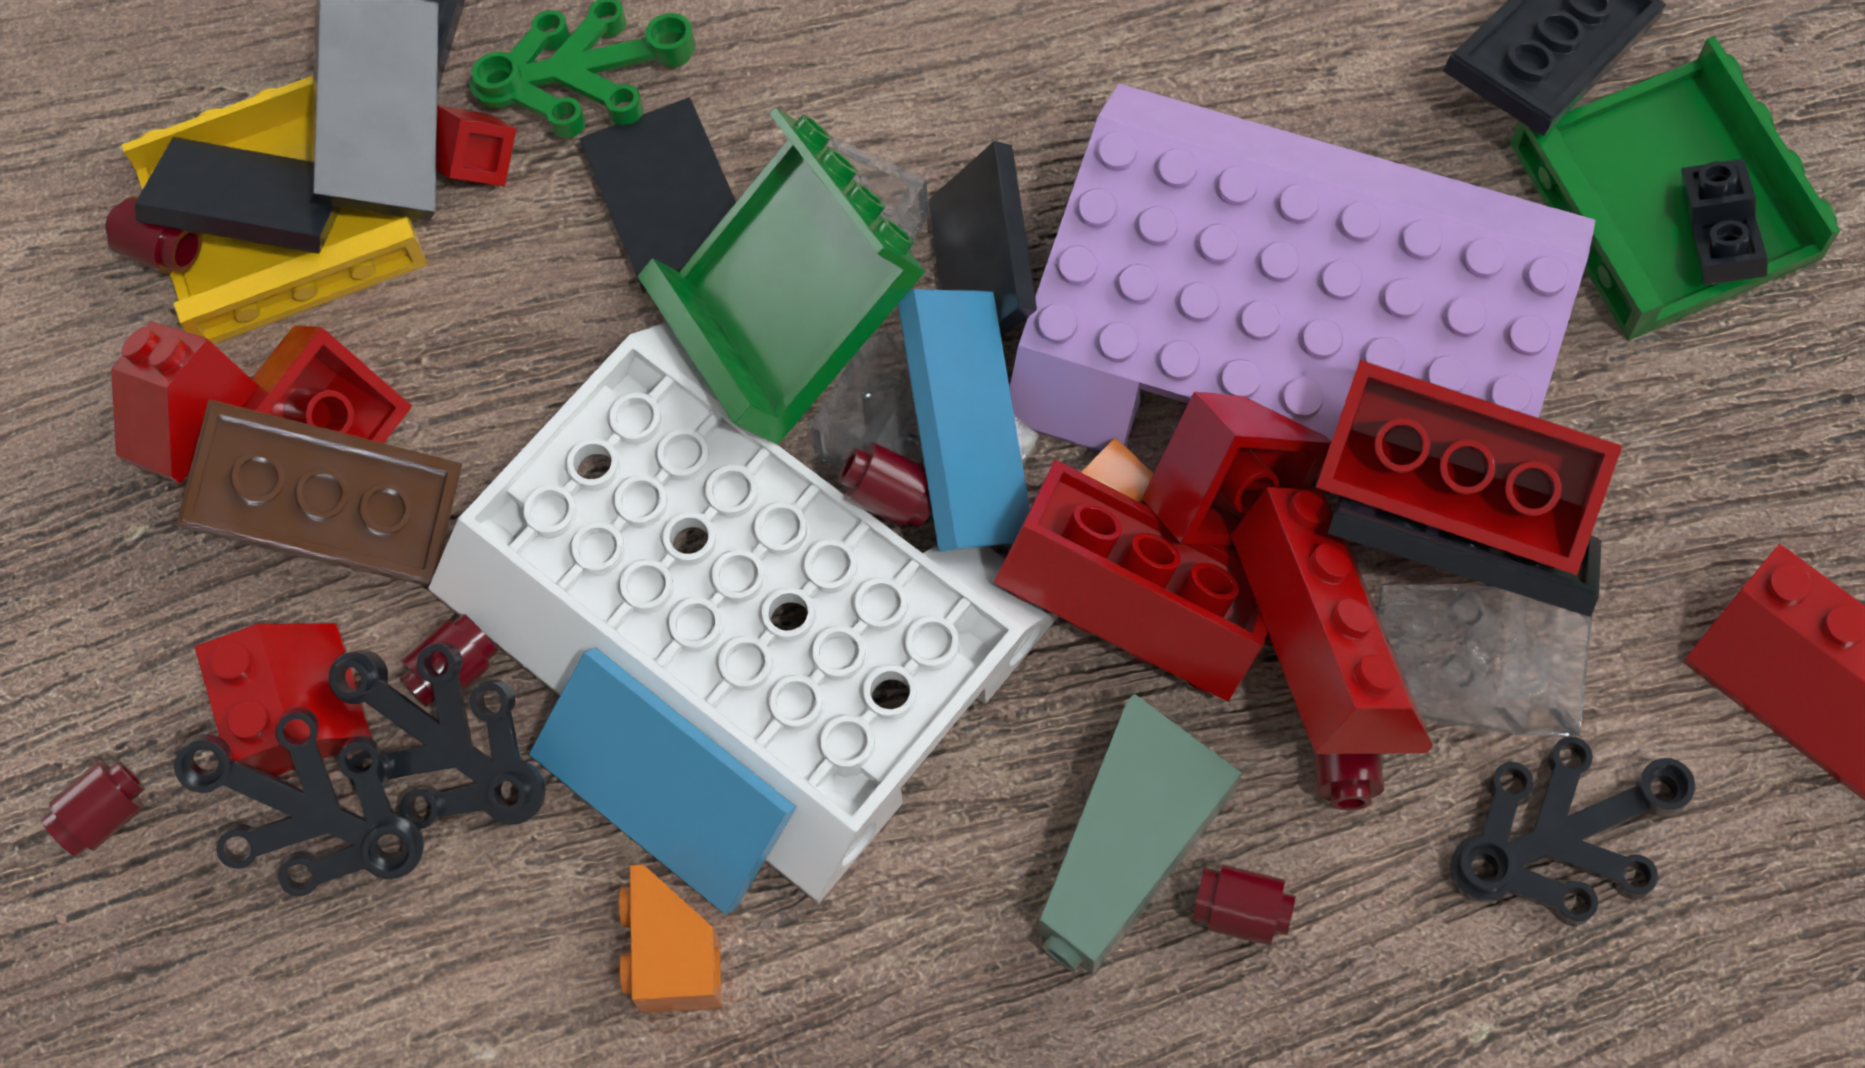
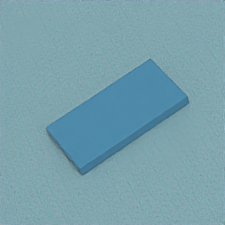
[898,289,1030,552]
[529,648,797,915]

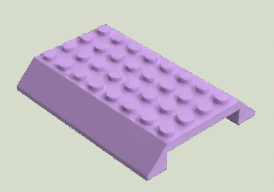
[1009,84,1596,453]

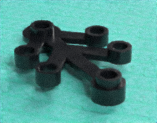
[329,642,545,829]
[174,707,424,896]
[1450,736,1695,926]

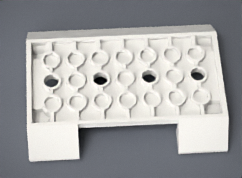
[428,322,1059,904]

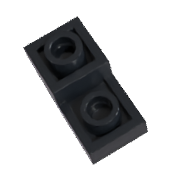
[1681,159,1768,285]

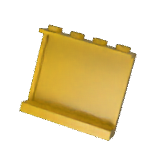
[121,74,428,344]

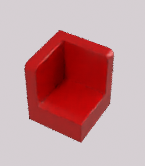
[436,105,517,187]

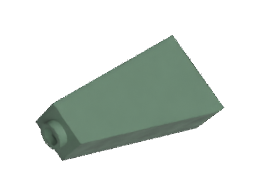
[1040,694,1242,975]

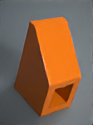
[619,865,722,1013]

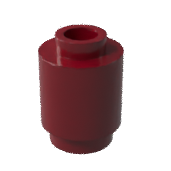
[105,196,202,273]
[839,442,932,528]
[400,614,498,708]
[1314,752,1384,810]
[41,760,145,857]
[1192,864,1296,946]

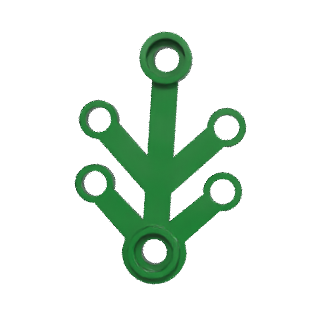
[469,0,696,138]

